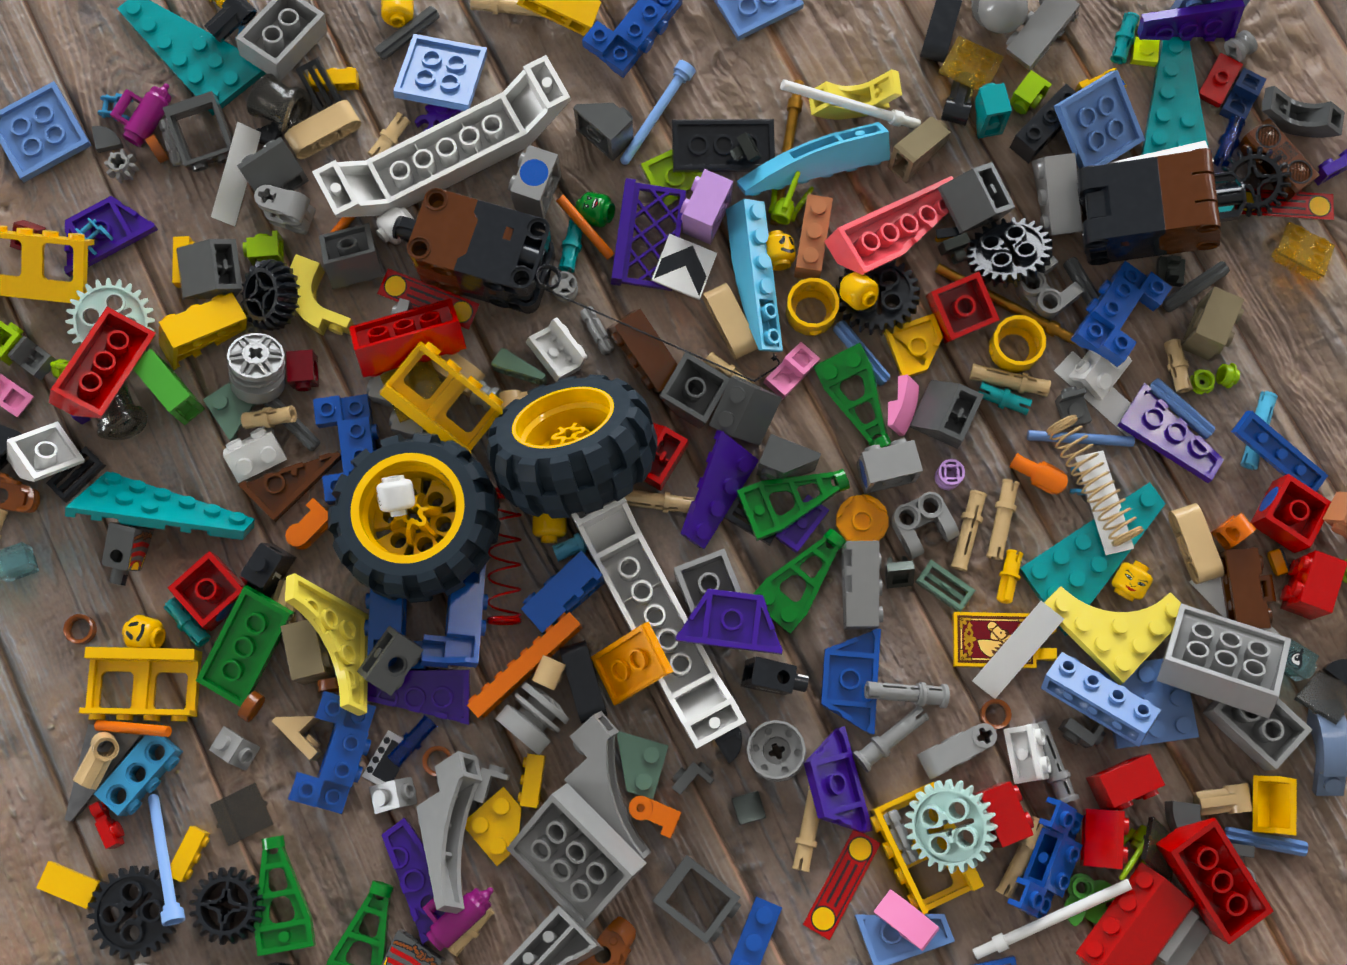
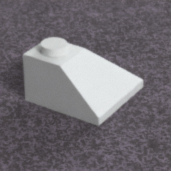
[7,421,85,482]

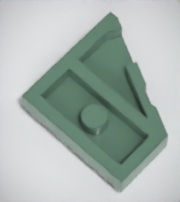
[203,383,257,441]
[617,731,669,799]

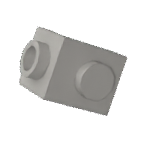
[209,726,260,771]
[473,764,510,803]
[369,777,417,814]

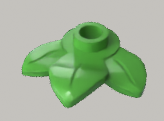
[1064,873,1116,926]

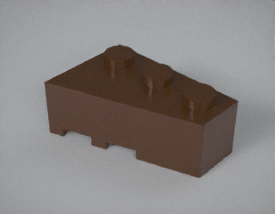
[607,309,678,392]

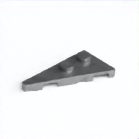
[64,724,143,821]

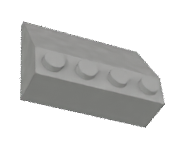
[1157,603,1291,718]
[506,783,647,929]

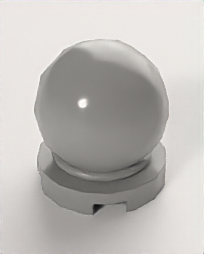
[970,0,1028,34]

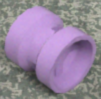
[934,459,965,490]

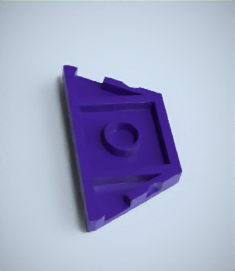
[64,196,158,277]
[676,589,783,655]
[804,726,873,833]

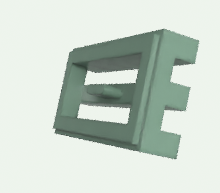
[915,560,976,612]

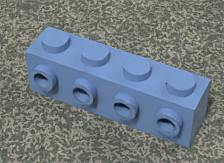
[1041,652,1161,747]

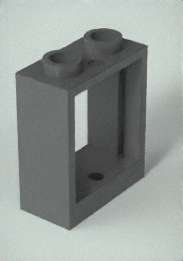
[163,91,232,172]
[653,855,741,944]

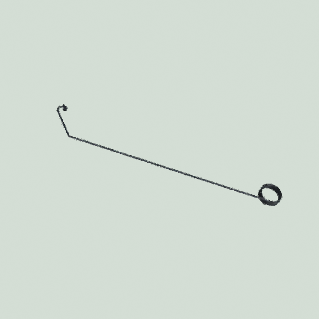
[535,264,780,382]

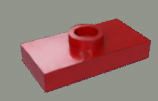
[1199,53,1243,108]

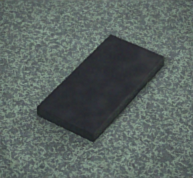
[671,119,775,173]

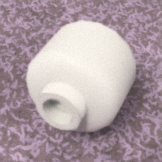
[376,206,414,245]
[376,475,416,517]

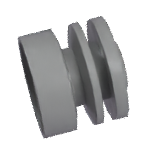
[227,333,286,404]
[495,682,570,756]
[747,720,806,782]

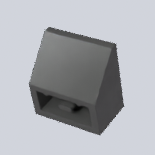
[237,137,309,203]
[938,162,1015,234]
[176,239,242,299]
[909,380,984,449]

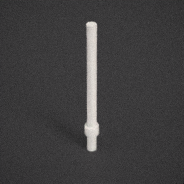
[780,79,921,129]
[972,879,1132,960]

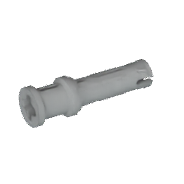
[864,681,950,709]
[852,706,929,773]
[1038,720,1080,803]

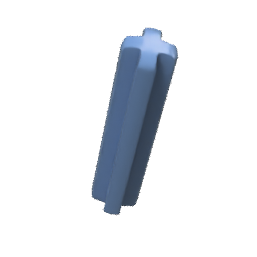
[833,320,891,386]
[1149,378,1215,439]
[1224,826,1308,857]

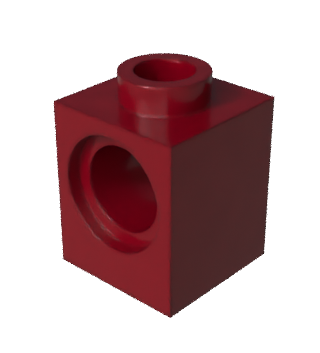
[286,349,319,392]

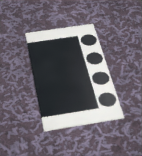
[362,730,414,785]

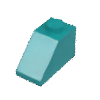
[975,83,1012,139]

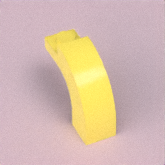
[809,69,902,120]
[290,254,355,336]

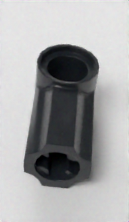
[204,0,257,43]
[941,72,977,126]

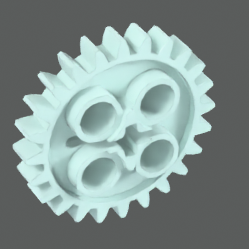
[65,278,155,344]
[905,779,998,874]

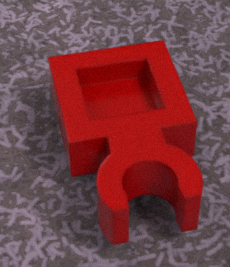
[88,801,125,849]

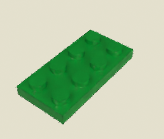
[196,585,294,707]

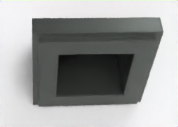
[732,791,766,825]

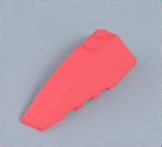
[824,176,954,275]

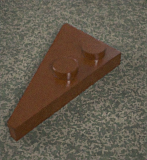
[238,451,342,522]

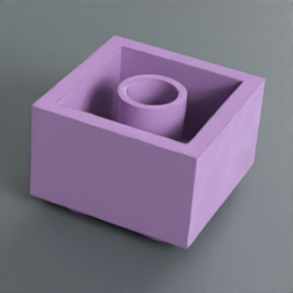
[680,169,733,245]

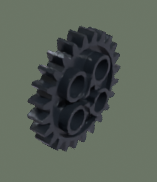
[967,217,1053,289]
[836,259,920,336]
[86,866,181,960]

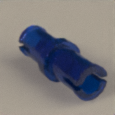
[1213,116,1245,167]
[387,714,438,768]

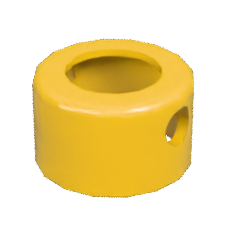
[786,278,839,336]
[989,315,1046,373]

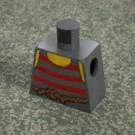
[102,522,154,586]
[382,929,446,965]

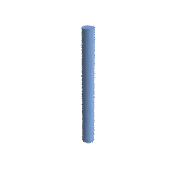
[1027,430,1135,447]

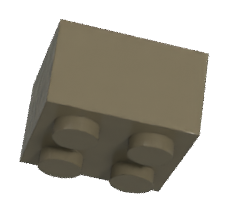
[1181,286,1244,361]
[280,620,336,685]

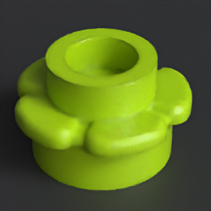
[1216,363,1240,389]
[1189,369,1215,395]

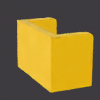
[1252,775,1297,836]

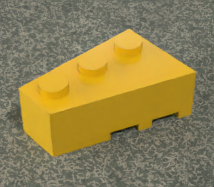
[159,293,247,371]

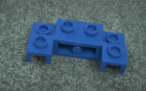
[582,0,682,78]
[1070,261,1172,367]
[313,394,380,505]
[420,565,488,668]
[364,589,426,670]
[287,691,376,814]
[1007,797,1084,919]

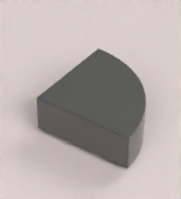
[92,126,124,153]

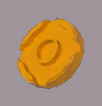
[835,494,889,541]

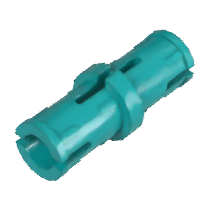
[1110,12,1140,64]
[558,220,583,273]
[978,382,1032,416]
[163,597,211,648]

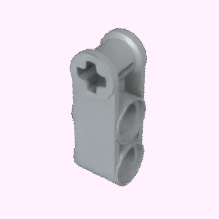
[917,723,997,780]

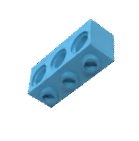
[94,735,183,816]

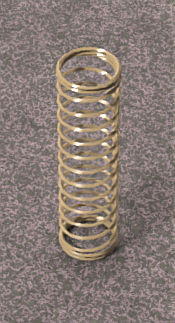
[1046,415,1144,547]

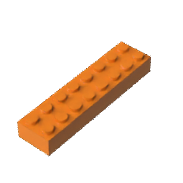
[467,612,583,720]

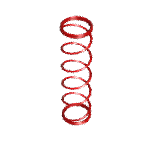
[487,487,522,625]

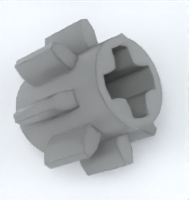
[104,149,139,183]

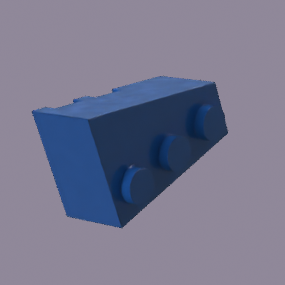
[521,551,605,635]

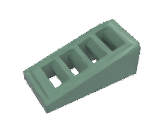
[491,348,547,385]

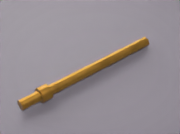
[770,80,804,226]
[935,263,1074,345]

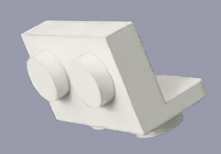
[526,317,587,382]
[1069,350,1132,400]
[223,426,287,483]
[1003,723,1051,784]

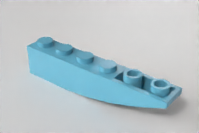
[737,122,890,196]
[726,199,783,352]

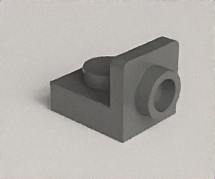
[1055,386,1092,430]

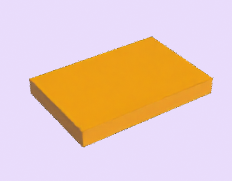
[591,622,673,706]

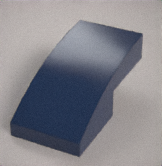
[1219,68,1266,126]

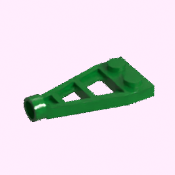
[813,343,891,448]
[737,469,850,541]
[753,528,846,635]
[254,835,316,956]
[326,880,394,965]

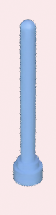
[620,60,696,165]
[148,794,185,926]

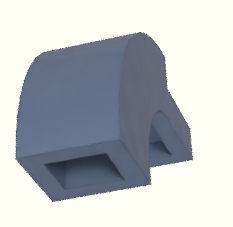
[1306,701,1347,796]

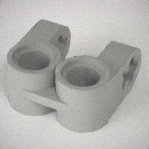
[254,185,316,235]
[1015,256,1085,321]
[891,492,960,559]

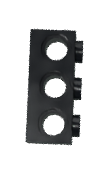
[1009,84,1076,164]

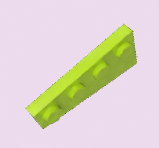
[641,149,703,211]

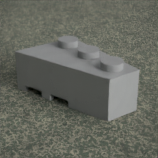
[1006,0,1080,71]
[1031,153,1083,236]
[841,541,884,630]
[503,905,604,965]

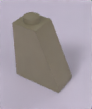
[887,116,951,183]

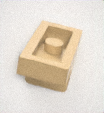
[272,716,323,761]

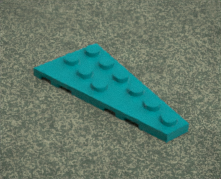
[117,0,267,116]
[1141,37,1209,155]
[65,471,255,540]
[1019,482,1166,636]

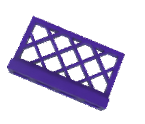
[610,178,686,291]

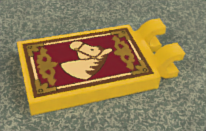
[952,612,1057,669]

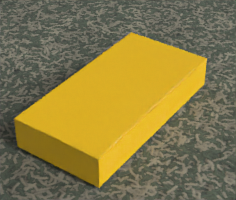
[36,861,100,909]

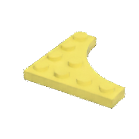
[285,573,369,716]
[1044,586,1181,685]

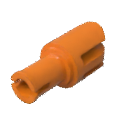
[1009,453,1068,495]

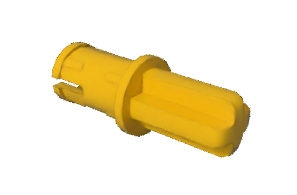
[996,549,1024,604]

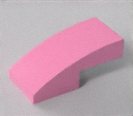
[763,342,820,400]
[0,373,34,418]
[888,374,919,436]
[873,889,940,951]

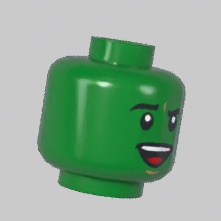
[575,192,615,228]

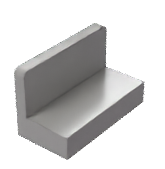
[1157,910,1210,965]

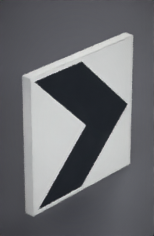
[651,234,717,300]

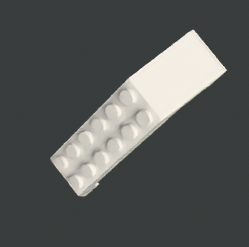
[312,55,571,218]
[571,497,746,749]

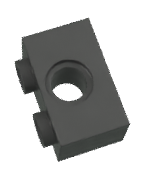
[357,626,423,696]

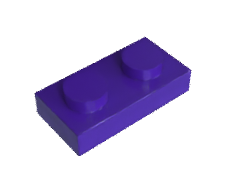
[1315,149,1347,186]
[776,495,829,553]

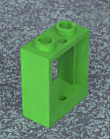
[133,349,205,426]

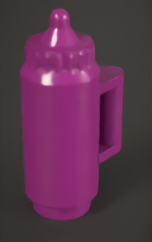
[110,83,172,147]
[422,887,494,951]

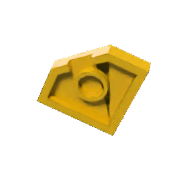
[884,314,943,377]
[465,786,522,866]

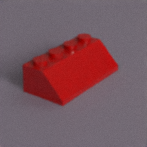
[349,298,467,378]
[48,307,156,418]
[1156,818,1274,944]
[1076,862,1195,965]

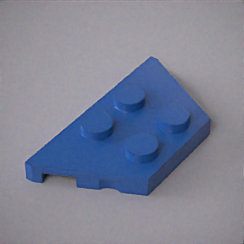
[820,629,881,735]

